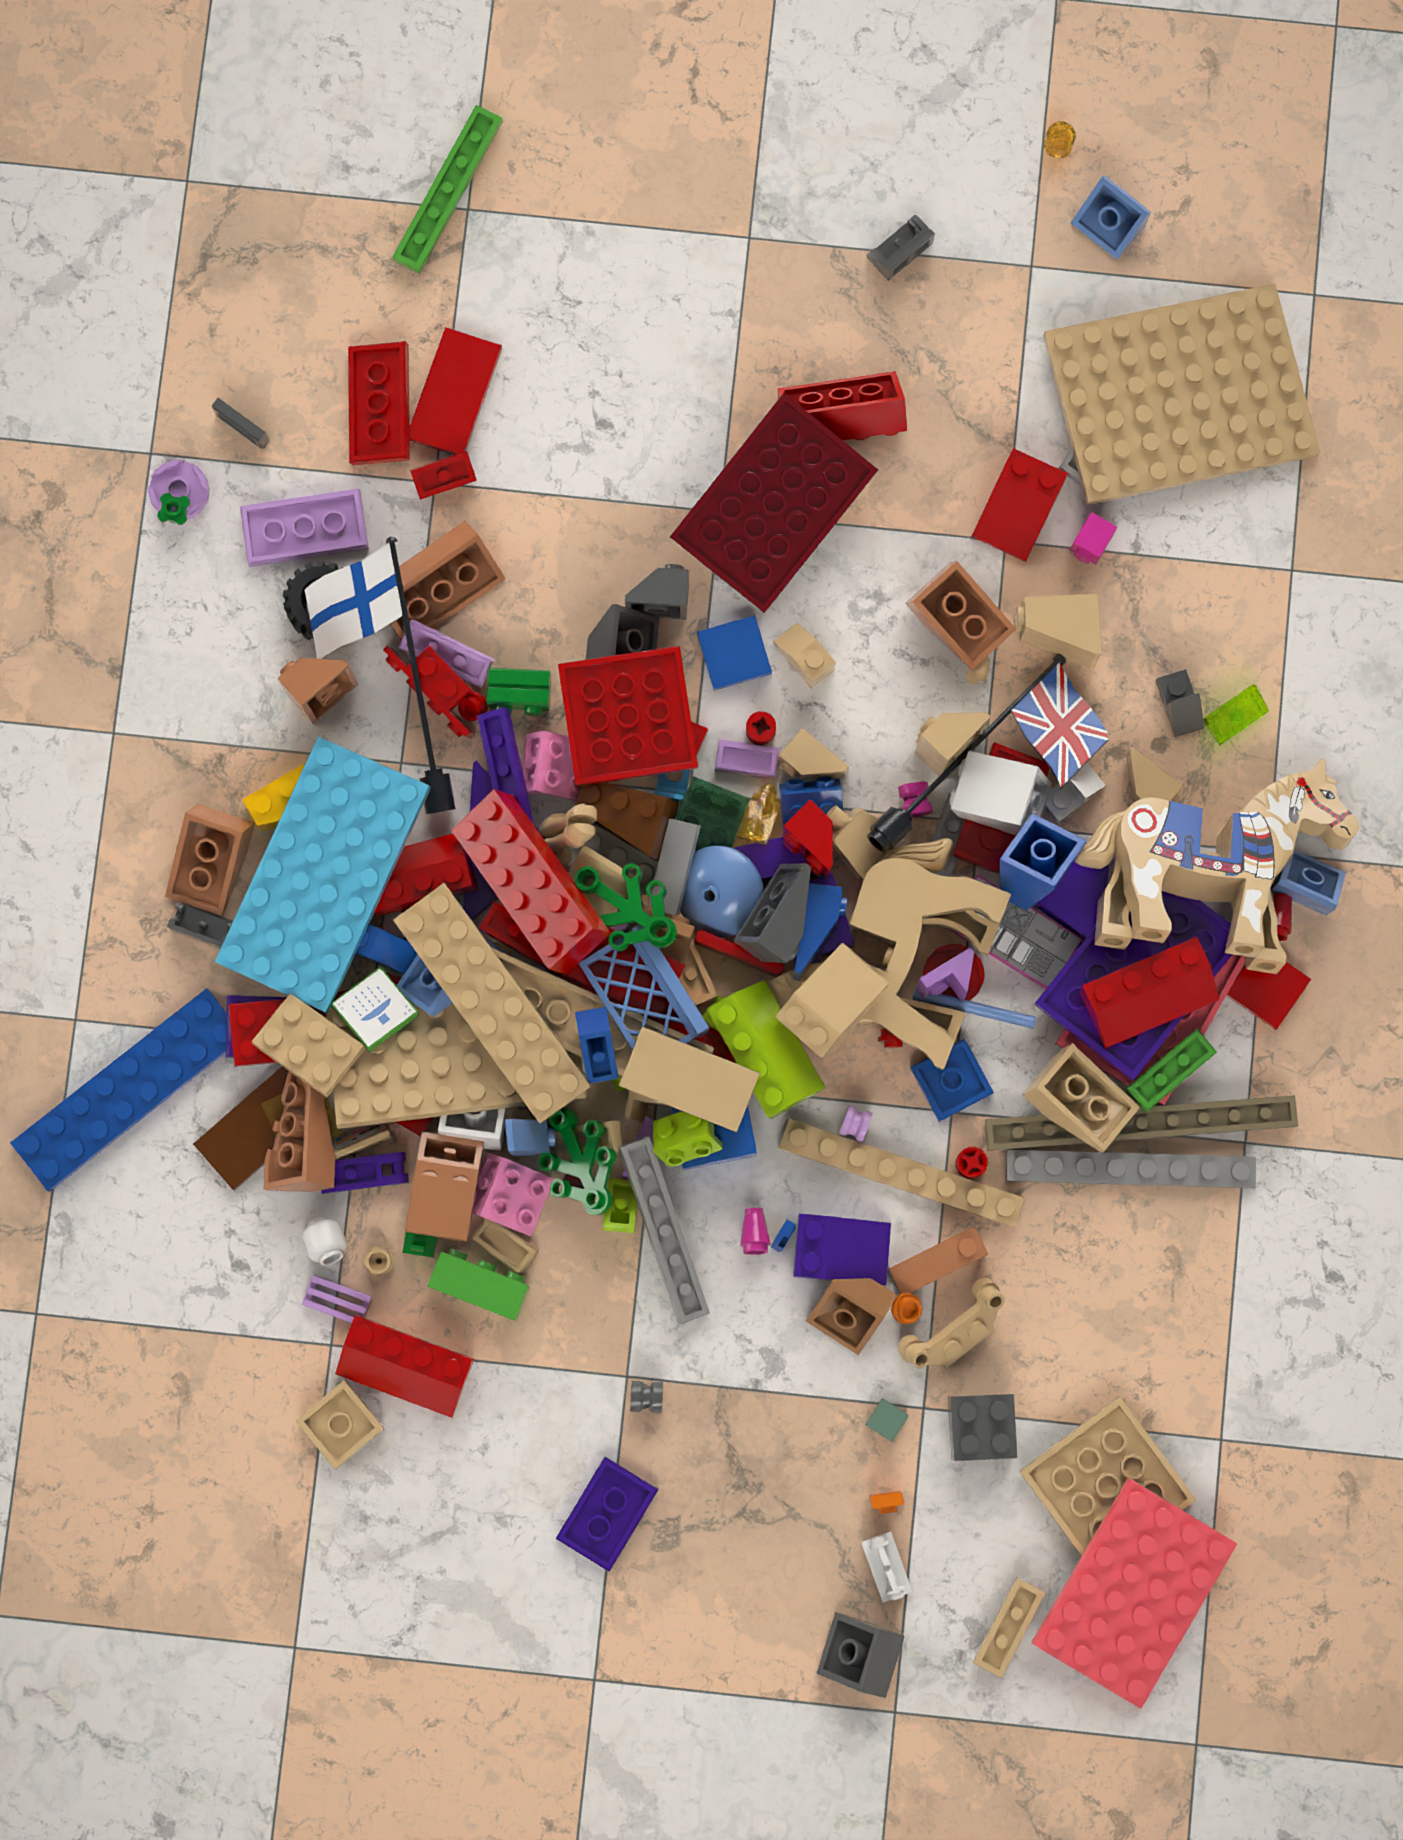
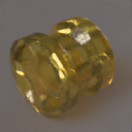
[1044,121,1076,158]

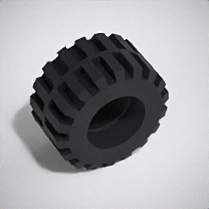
[283,561,343,641]

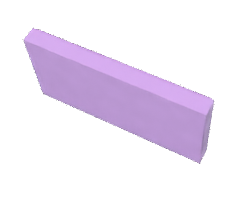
[240,489,369,567]

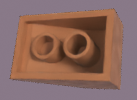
[905,561,1017,670]
[165,804,255,916]

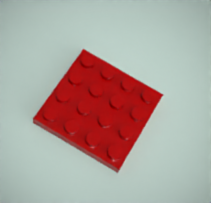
[558,646,698,787]

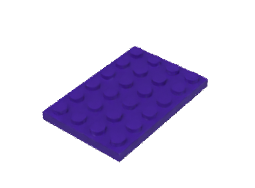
[1034,891,1232,1081]

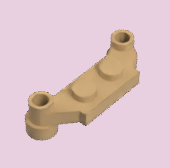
[898,1277,1005,1369]

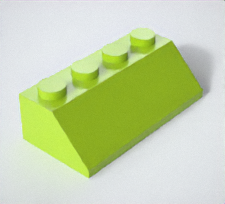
[707,980,826,1119]

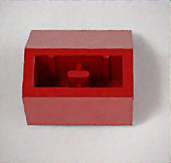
[782,800,833,879]

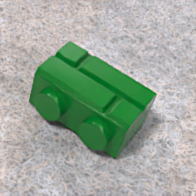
[487,668,551,716]

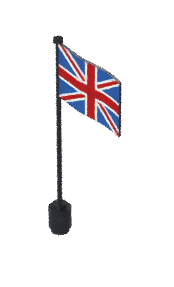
[867,654,1109,853]

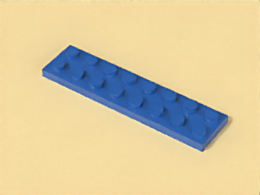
[10,988,226,1192]

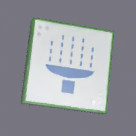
[331,967,419,1052]

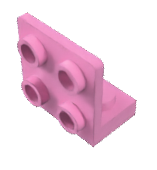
[521,731,580,801]
[472,1152,553,1236]

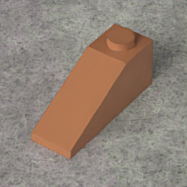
[888,1226,989,1294]

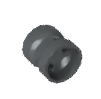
[630,1381,663,1413]

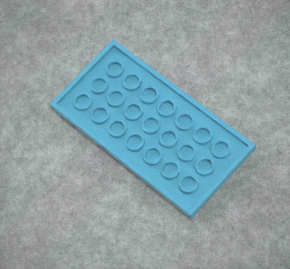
[215,737,431,1013]

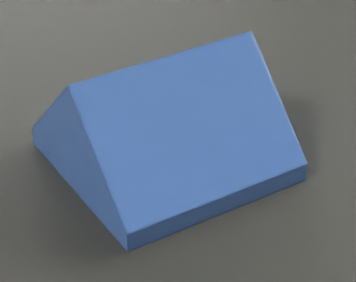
[1071,175,1151,260]
[1271,849,1346,916]

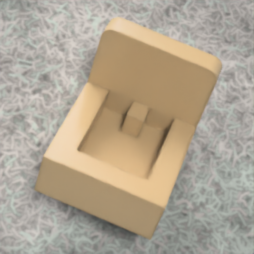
[625,1090,671,1122]

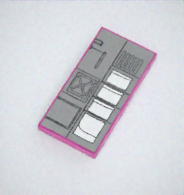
[946,875,1082,989]

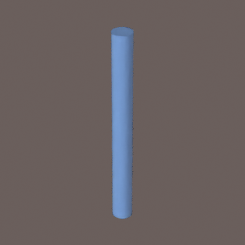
[912,987,1036,1029]

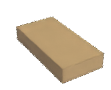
[470,1218,538,1275]

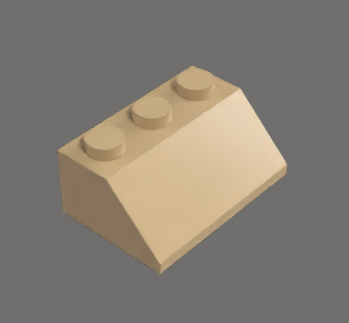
[915,712,991,776]

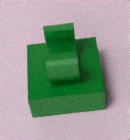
[402,1232,437,1258]

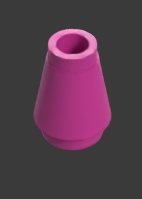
[740,1208,771,1255]

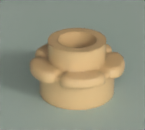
[363,1246,394,1277]

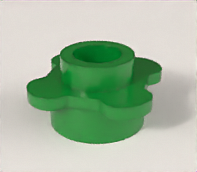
[157,493,190,525]

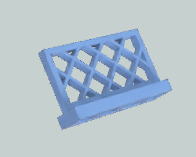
[579,924,709,1051]

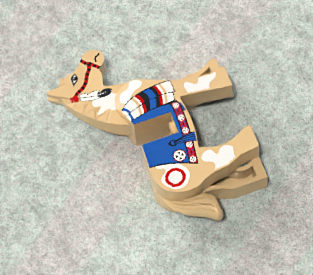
[1074,758,1359,974]

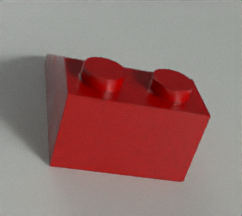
[971,448,1068,562]

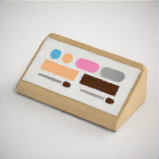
[332,1123,393,1160]

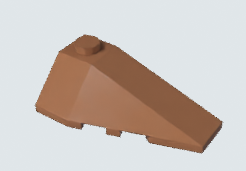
[263,1071,335,1192]

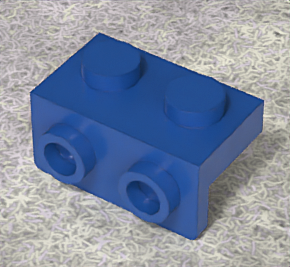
[779,776,843,827]

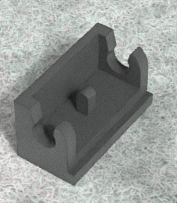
[867,215,935,281]
[167,903,233,949]

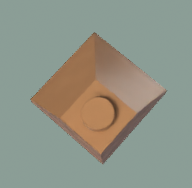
[806,1278,897,1355]

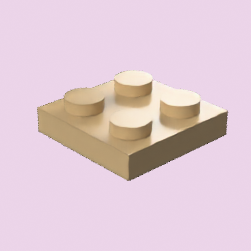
[296,1380,385,1470]

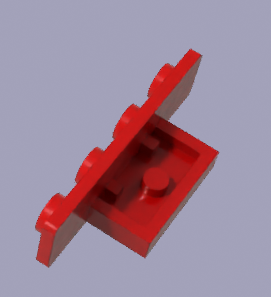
[383,645,475,739]

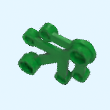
[574,863,677,951]
[538,1107,617,1216]

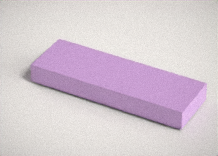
[399,619,495,688]

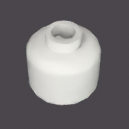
[302,1217,347,1266]

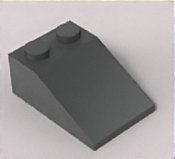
[734,863,811,963]

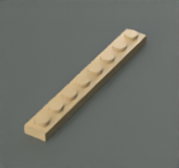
[779,1119,1025,1228]

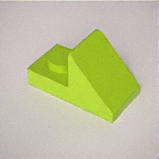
[603,1178,637,1233]

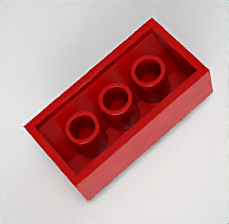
[777,371,907,440]
[371,833,479,919]
[1080,937,1220,1049]
[335,1315,475,1418]

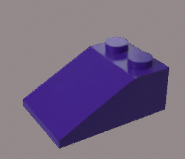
[793,1213,891,1285]

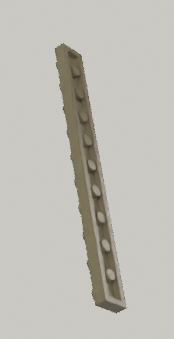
[985,1095,1298,1151]

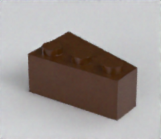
[575,782,679,861]

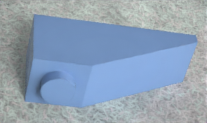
[505,1119,556,1157]

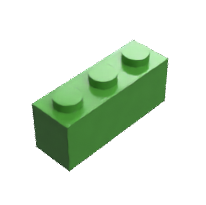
[427,1248,530,1321]

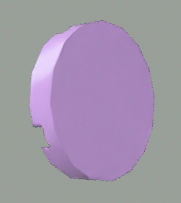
[148,460,210,519]

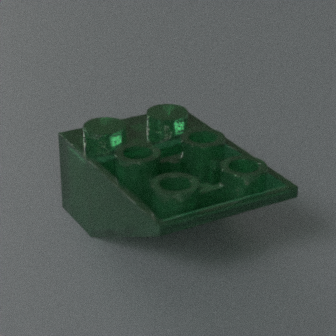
[676,776,750,852]

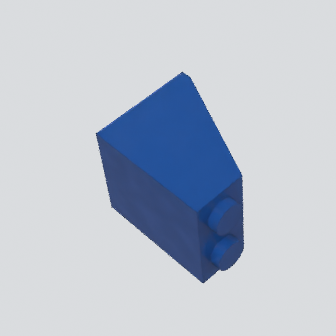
[1000,813,1086,911]
[666,1105,757,1171]

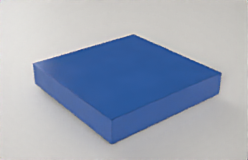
[697,615,772,691]
[910,1038,994,1122]

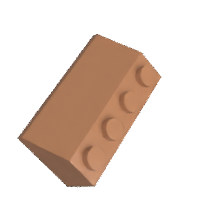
[390,521,505,641]

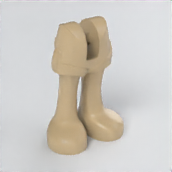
[539,804,597,867]

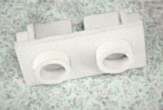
[861,1531,912,1603]

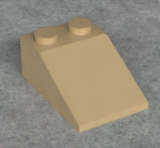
[775,943,890,1058]
[1022,1043,1140,1153]

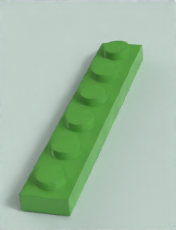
[392,105,503,274]

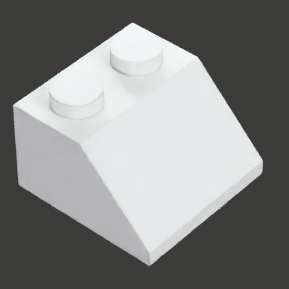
[438,1108,508,1151]

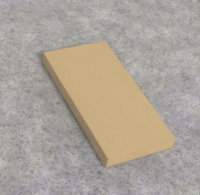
[619,1027,760,1132]

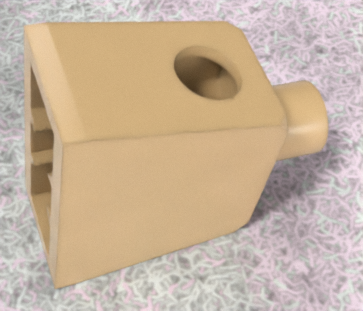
[826,805,890,879]

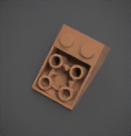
[405,1132,484,1242]

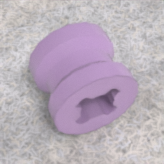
[839,1105,873,1142]

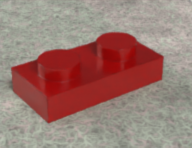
[410,451,477,500]

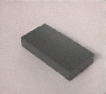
[212,398,270,449]

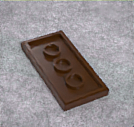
[193,1066,329,1191]

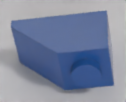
[575,1007,619,1084]

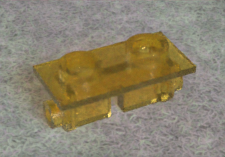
[737,784,781,845]

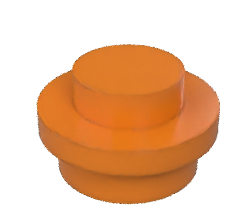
[891,1293,922,1324]

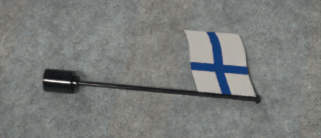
[305,536,456,815]

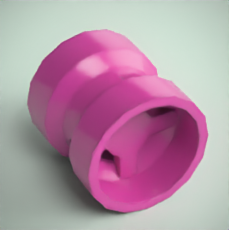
[898,781,933,818]

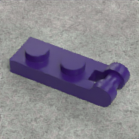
[321,1152,409,1194]

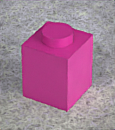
[1070,512,1117,565]

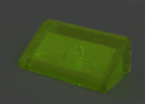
[1203,683,1269,745]

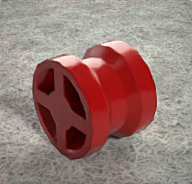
[746,711,776,746]
[955,1147,988,1179]

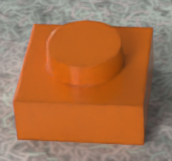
[869,1491,904,1514]

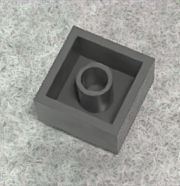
[948,1394,1017,1461]

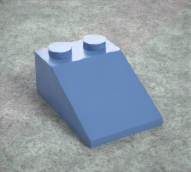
[397,939,504,1017]

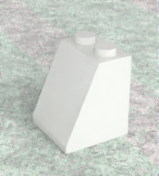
[950,751,1052,835]

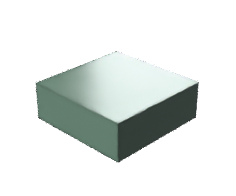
[865,1398,909,1442]

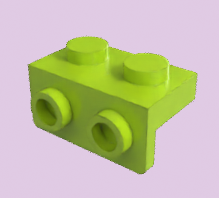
[653,1111,723,1167]

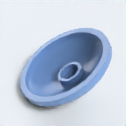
[680,845,763,938]

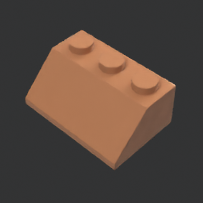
[277,658,359,724]

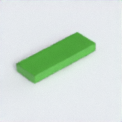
[1126,1029,1217,1113]

